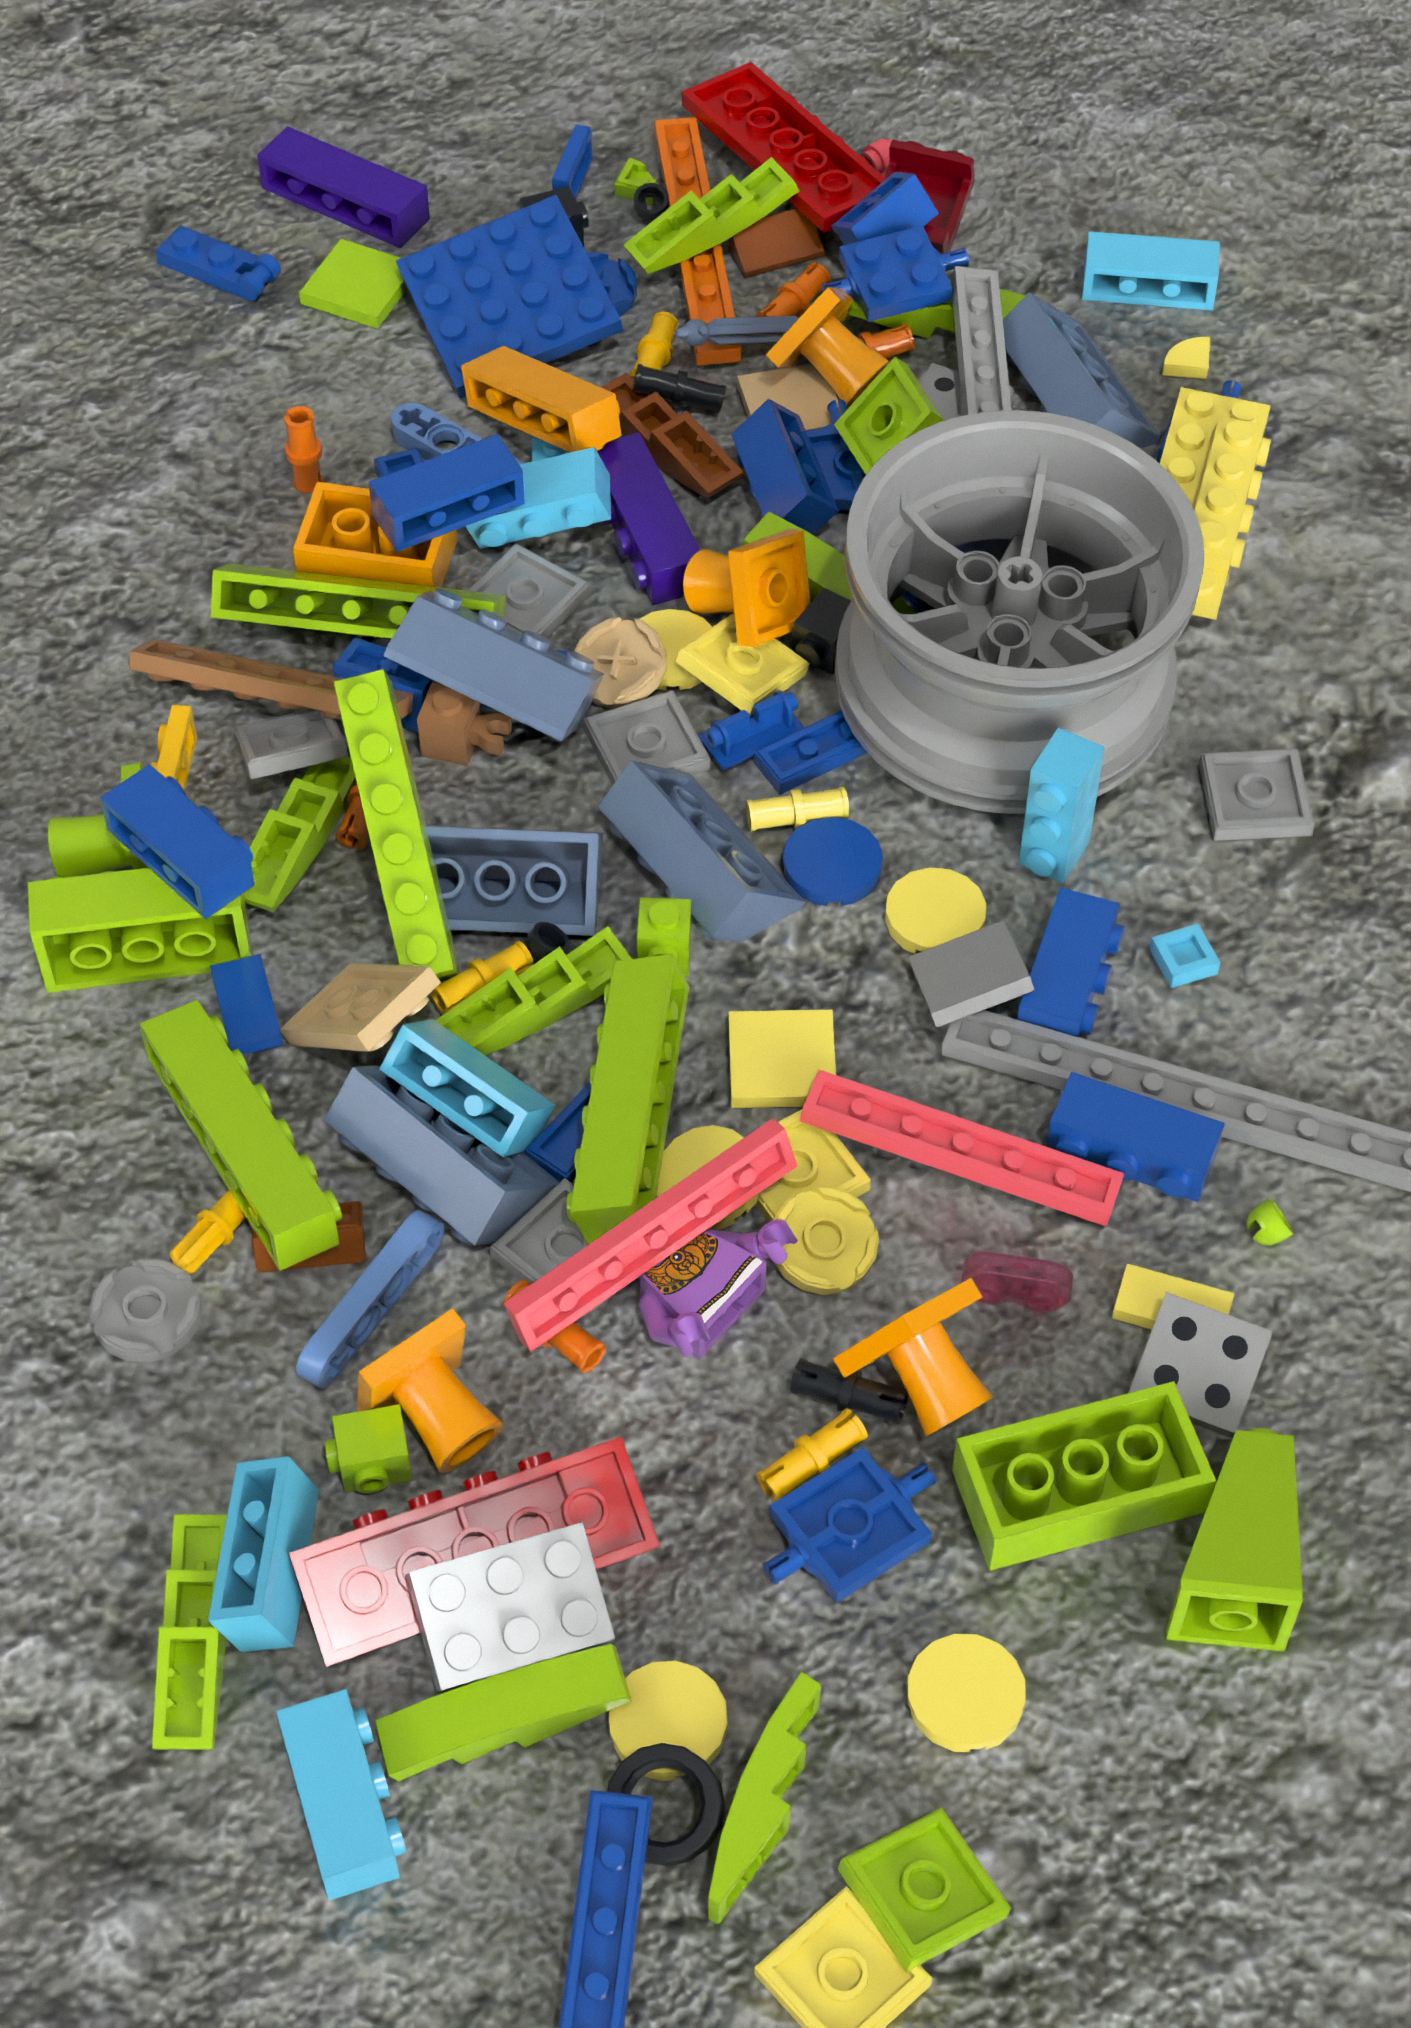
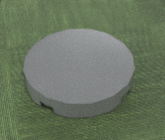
[89,1258,203,1363]

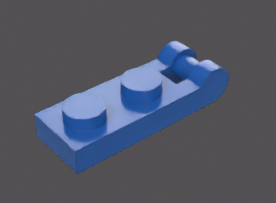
[156,225,281,301]

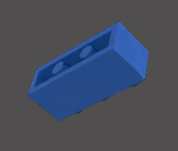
[731,398,839,535]
[369,434,525,552]
[100,764,255,920]
[1017,887,1125,1038]
[1046,1072,1225,1202]

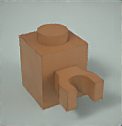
[417,682,512,766]

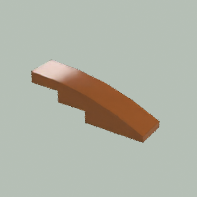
[601,373,744,499]

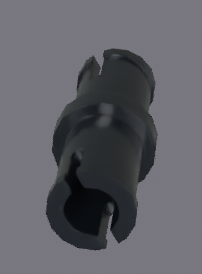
[632,364,726,414]
[790,1358,909,1425]

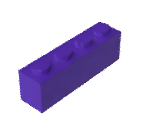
[257,126,430,248]
[597,432,700,606]

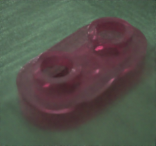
[961,1252,1073,1312]

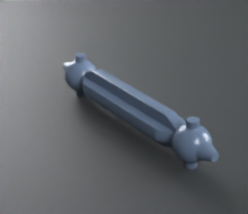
[674,316,799,346]

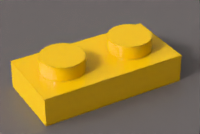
[150,705,198,791]

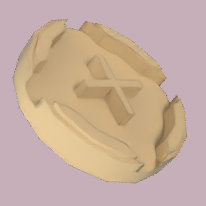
[574,617,667,709]

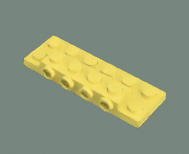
[1160,387,1271,620]

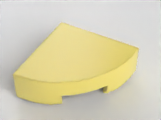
[1162,337,1210,379]

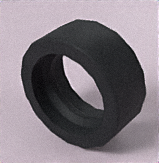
[607,1743,725,1866]

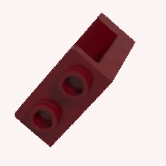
[884,140,975,254]

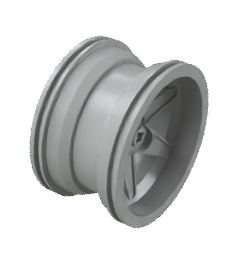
[835,410,1204,814]

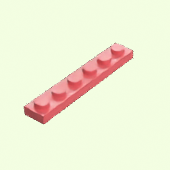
[800,1070,1125,1227]
[503,1118,797,1352]

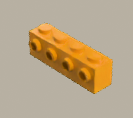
[461,346,622,453]

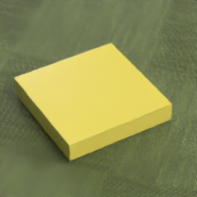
[675,613,810,716]
[728,1009,836,1108]
[755,1109,871,1222]
[754,1886,932,2028]

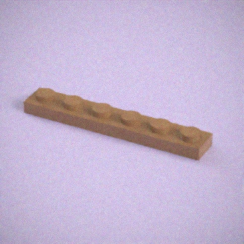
[129,639,413,719]

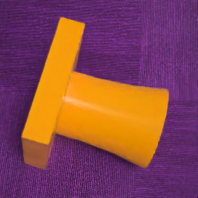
[766,287,890,408]
[683,529,811,647]
[833,1278,994,1437]
[357,1308,504,1474]

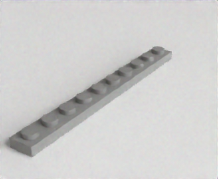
[941,1010,1411,1192]

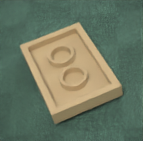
[280,963,441,1052]

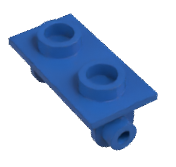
[698,690,805,771]

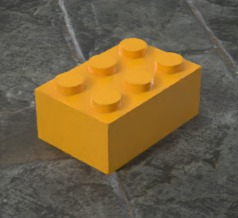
[293,482,457,588]

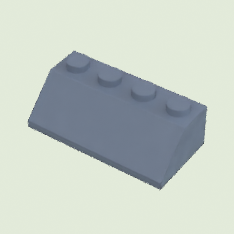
[1003,292,1162,449]
[383,588,604,741]
[598,760,805,942]
[426,825,603,936]
[324,1065,560,1246]

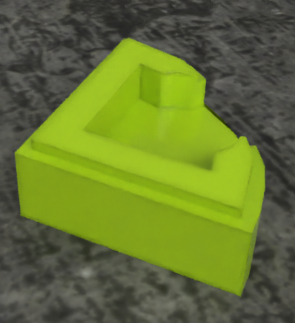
[614,157,657,205]

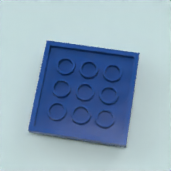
[396,195,624,399]

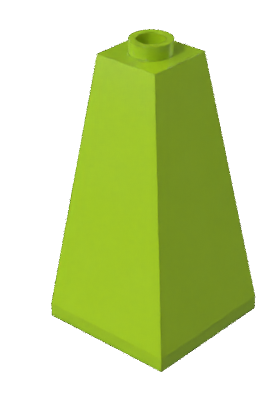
[1166,1428,1303,1652]

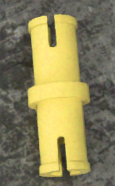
[746,787,849,831]

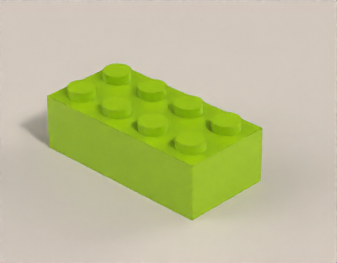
[28,868,252,993]
[952,1381,1216,1571]

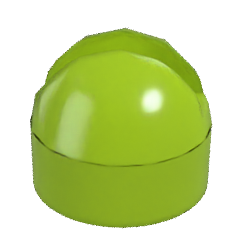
[1247,1197,1294,1246]

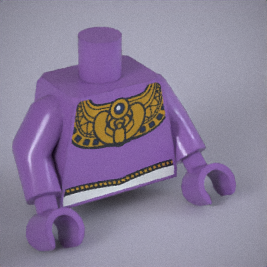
[639,1219,798,1360]

